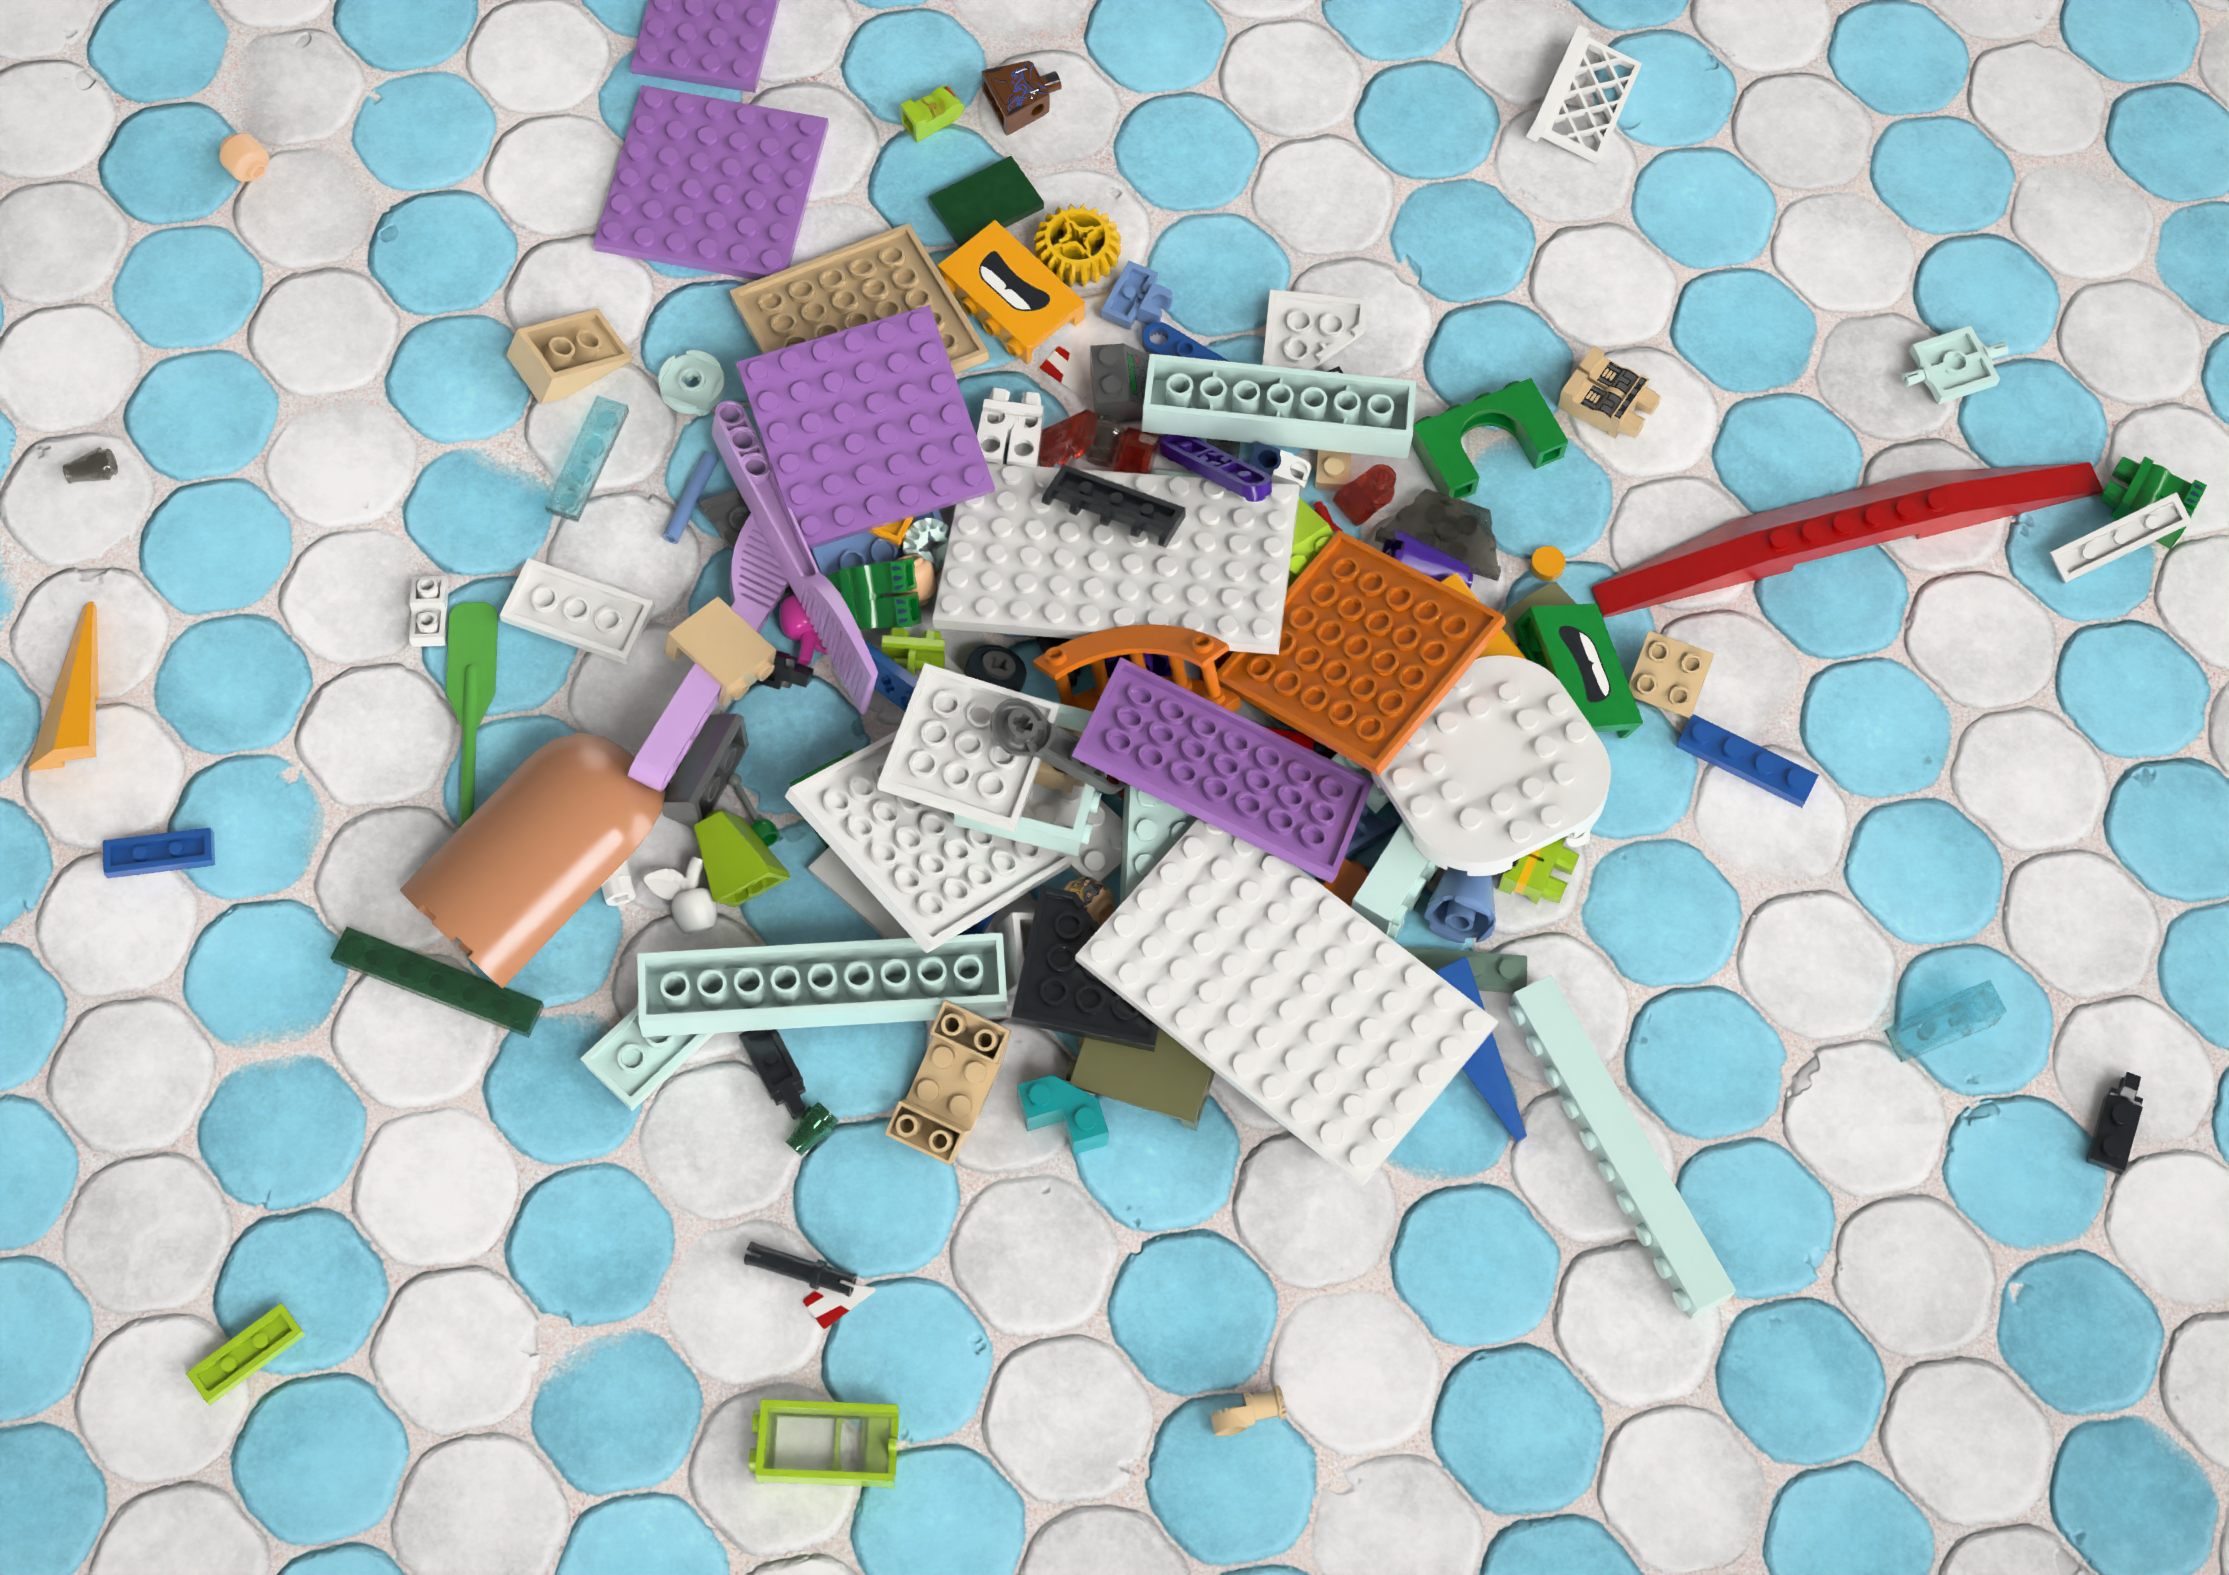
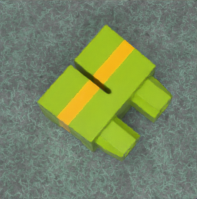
[1498,837,1580,904]

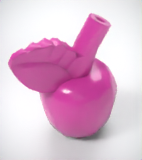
[779,595,831,665]

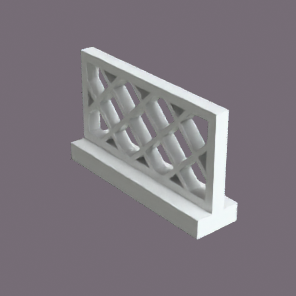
[1526,25,1642,164]

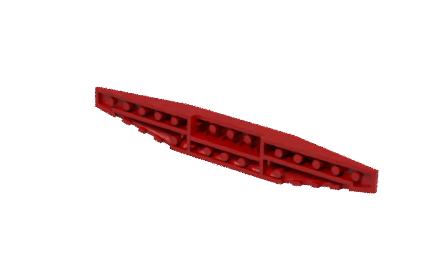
[1591,462,2103,618]

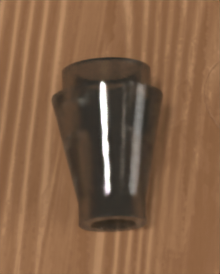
[63,447,118,484]

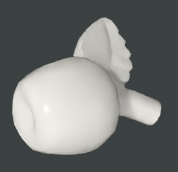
[644,856,718,934]

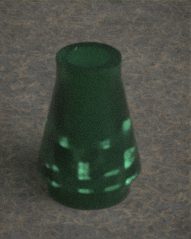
[785,1101,839,1156]

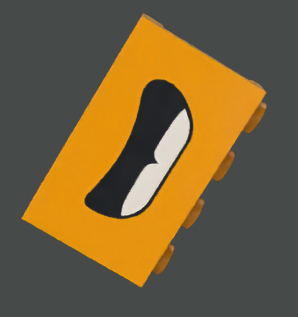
[937,220,1085,364]

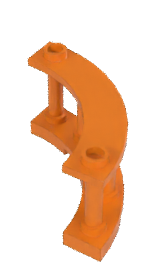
[1032,624,1241,712]

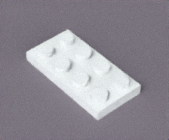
[499,558,655,665]

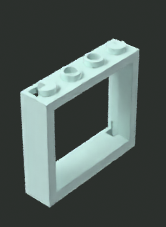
[953,697,1107,856]

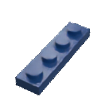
[1676,714,1819,808]

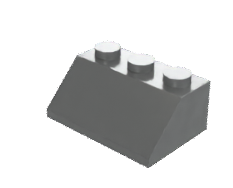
[662,714,749,829]

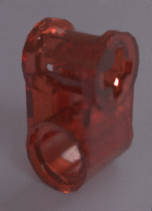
[1332,464,1396,527]

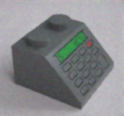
[1090,343,1149,423]

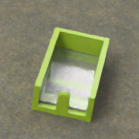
[749,1399,900,1489]

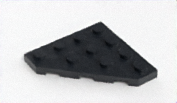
[1010,885,1159,1052]

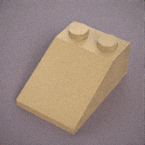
[506,308,633,404]

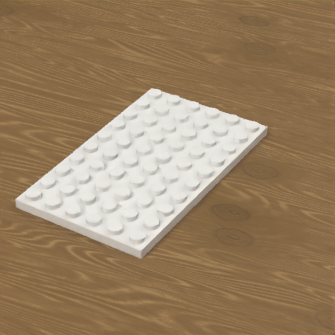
[932,463,1300,655]
[1075,818,1499,1188]

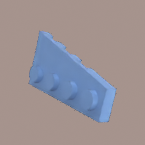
[809,510,944,596]

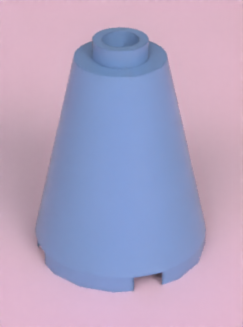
[1424,867,1496,943]

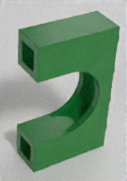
[1411,378,1568,505]

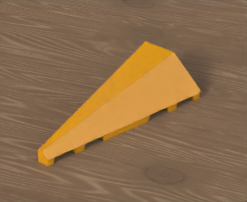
[29,601,99,771]

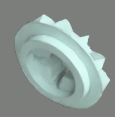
[903,518,951,572]

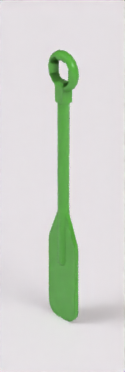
[446,602,498,828]

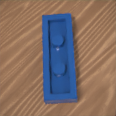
[103,827,215,879]

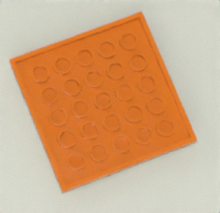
[1217,530,1506,776]

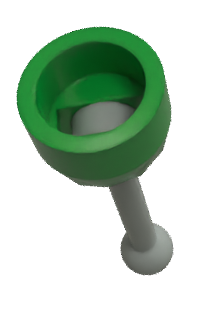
[728,774,780,847]

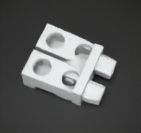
[977,388,1044,468]

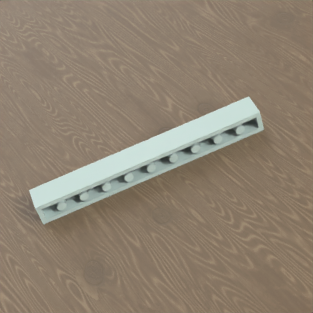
[1508,975,1736,1319]

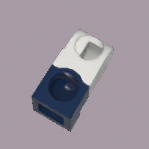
[1248,441,1311,494]

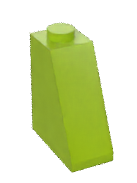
[694,810,790,908]

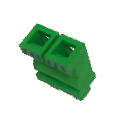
[2099,456,2207,549]
[825,557,922,629]

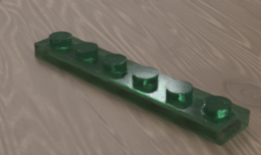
[330,927,544,1038]

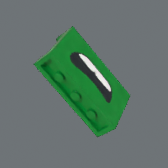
[1513,603,1643,738]

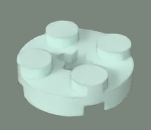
[658,350,726,416]

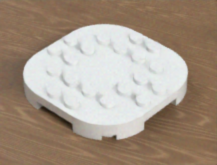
[1371,655,1611,876]

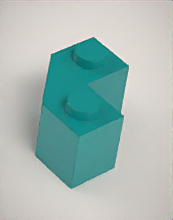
[1017,1075,1109,1155]

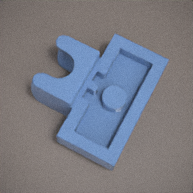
[1101,261,1173,330]

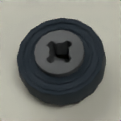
[964,645,1027,692]

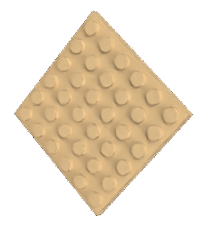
[729,223,990,374]

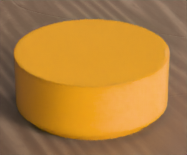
[1530,546,1566,581]

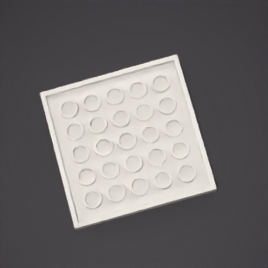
[785,730,1075,954]

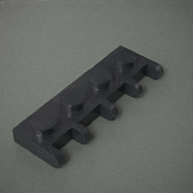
[1042,464,1186,548]

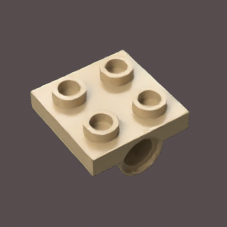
[1629,630,1714,718]

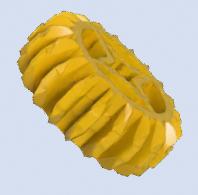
[1034,203,1121,288]

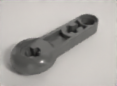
[990,698,1127,794]

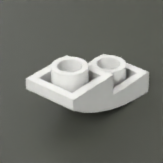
[409,576,448,647]

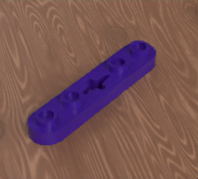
[1159,434,1272,502]

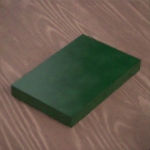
[928,156,1044,248]

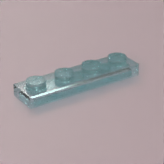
[545,395,629,522]

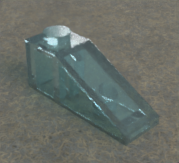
[1884,980,2007,1063]

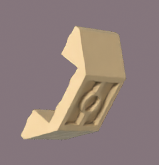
[885,1000,1011,1165]

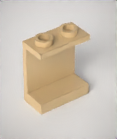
[664,596,777,706]

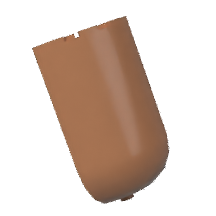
[400,733,666,989]

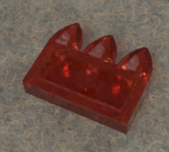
[1039,409,1097,467]

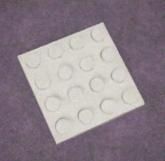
[877,663,1060,833]

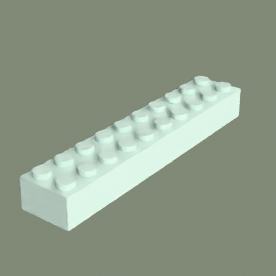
[637,933,1007,1037]

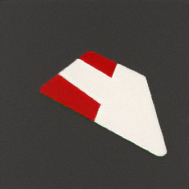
[1040,346,1086,398]
[803,1283,876,1329]

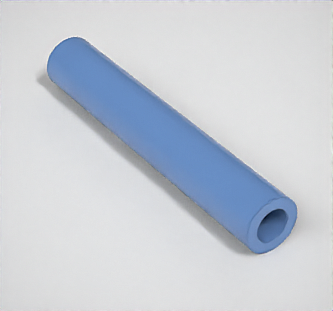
[662,451,719,544]

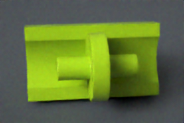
[882,628,945,676]

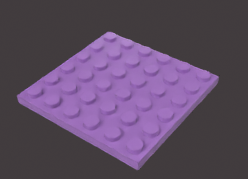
[593,85,829,280]
[736,305,995,549]

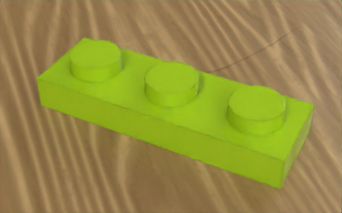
[186,1303,305,1406]

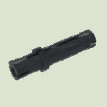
[744,1241,857,1297]

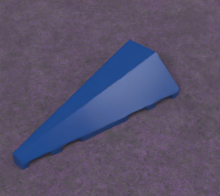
[1435,957,1527,1144]

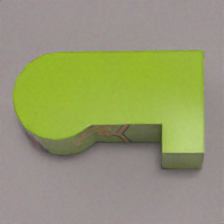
[900,85,965,143]

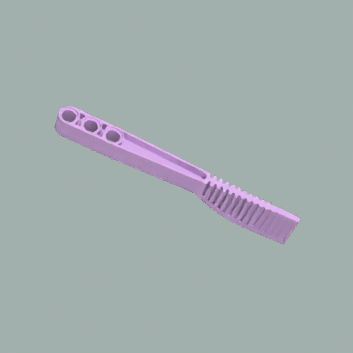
[711,401,878,714]
[628,514,789,792]

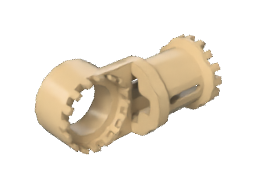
[1210,1385,1286,1436]

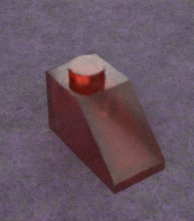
[1113,427,1161,474]

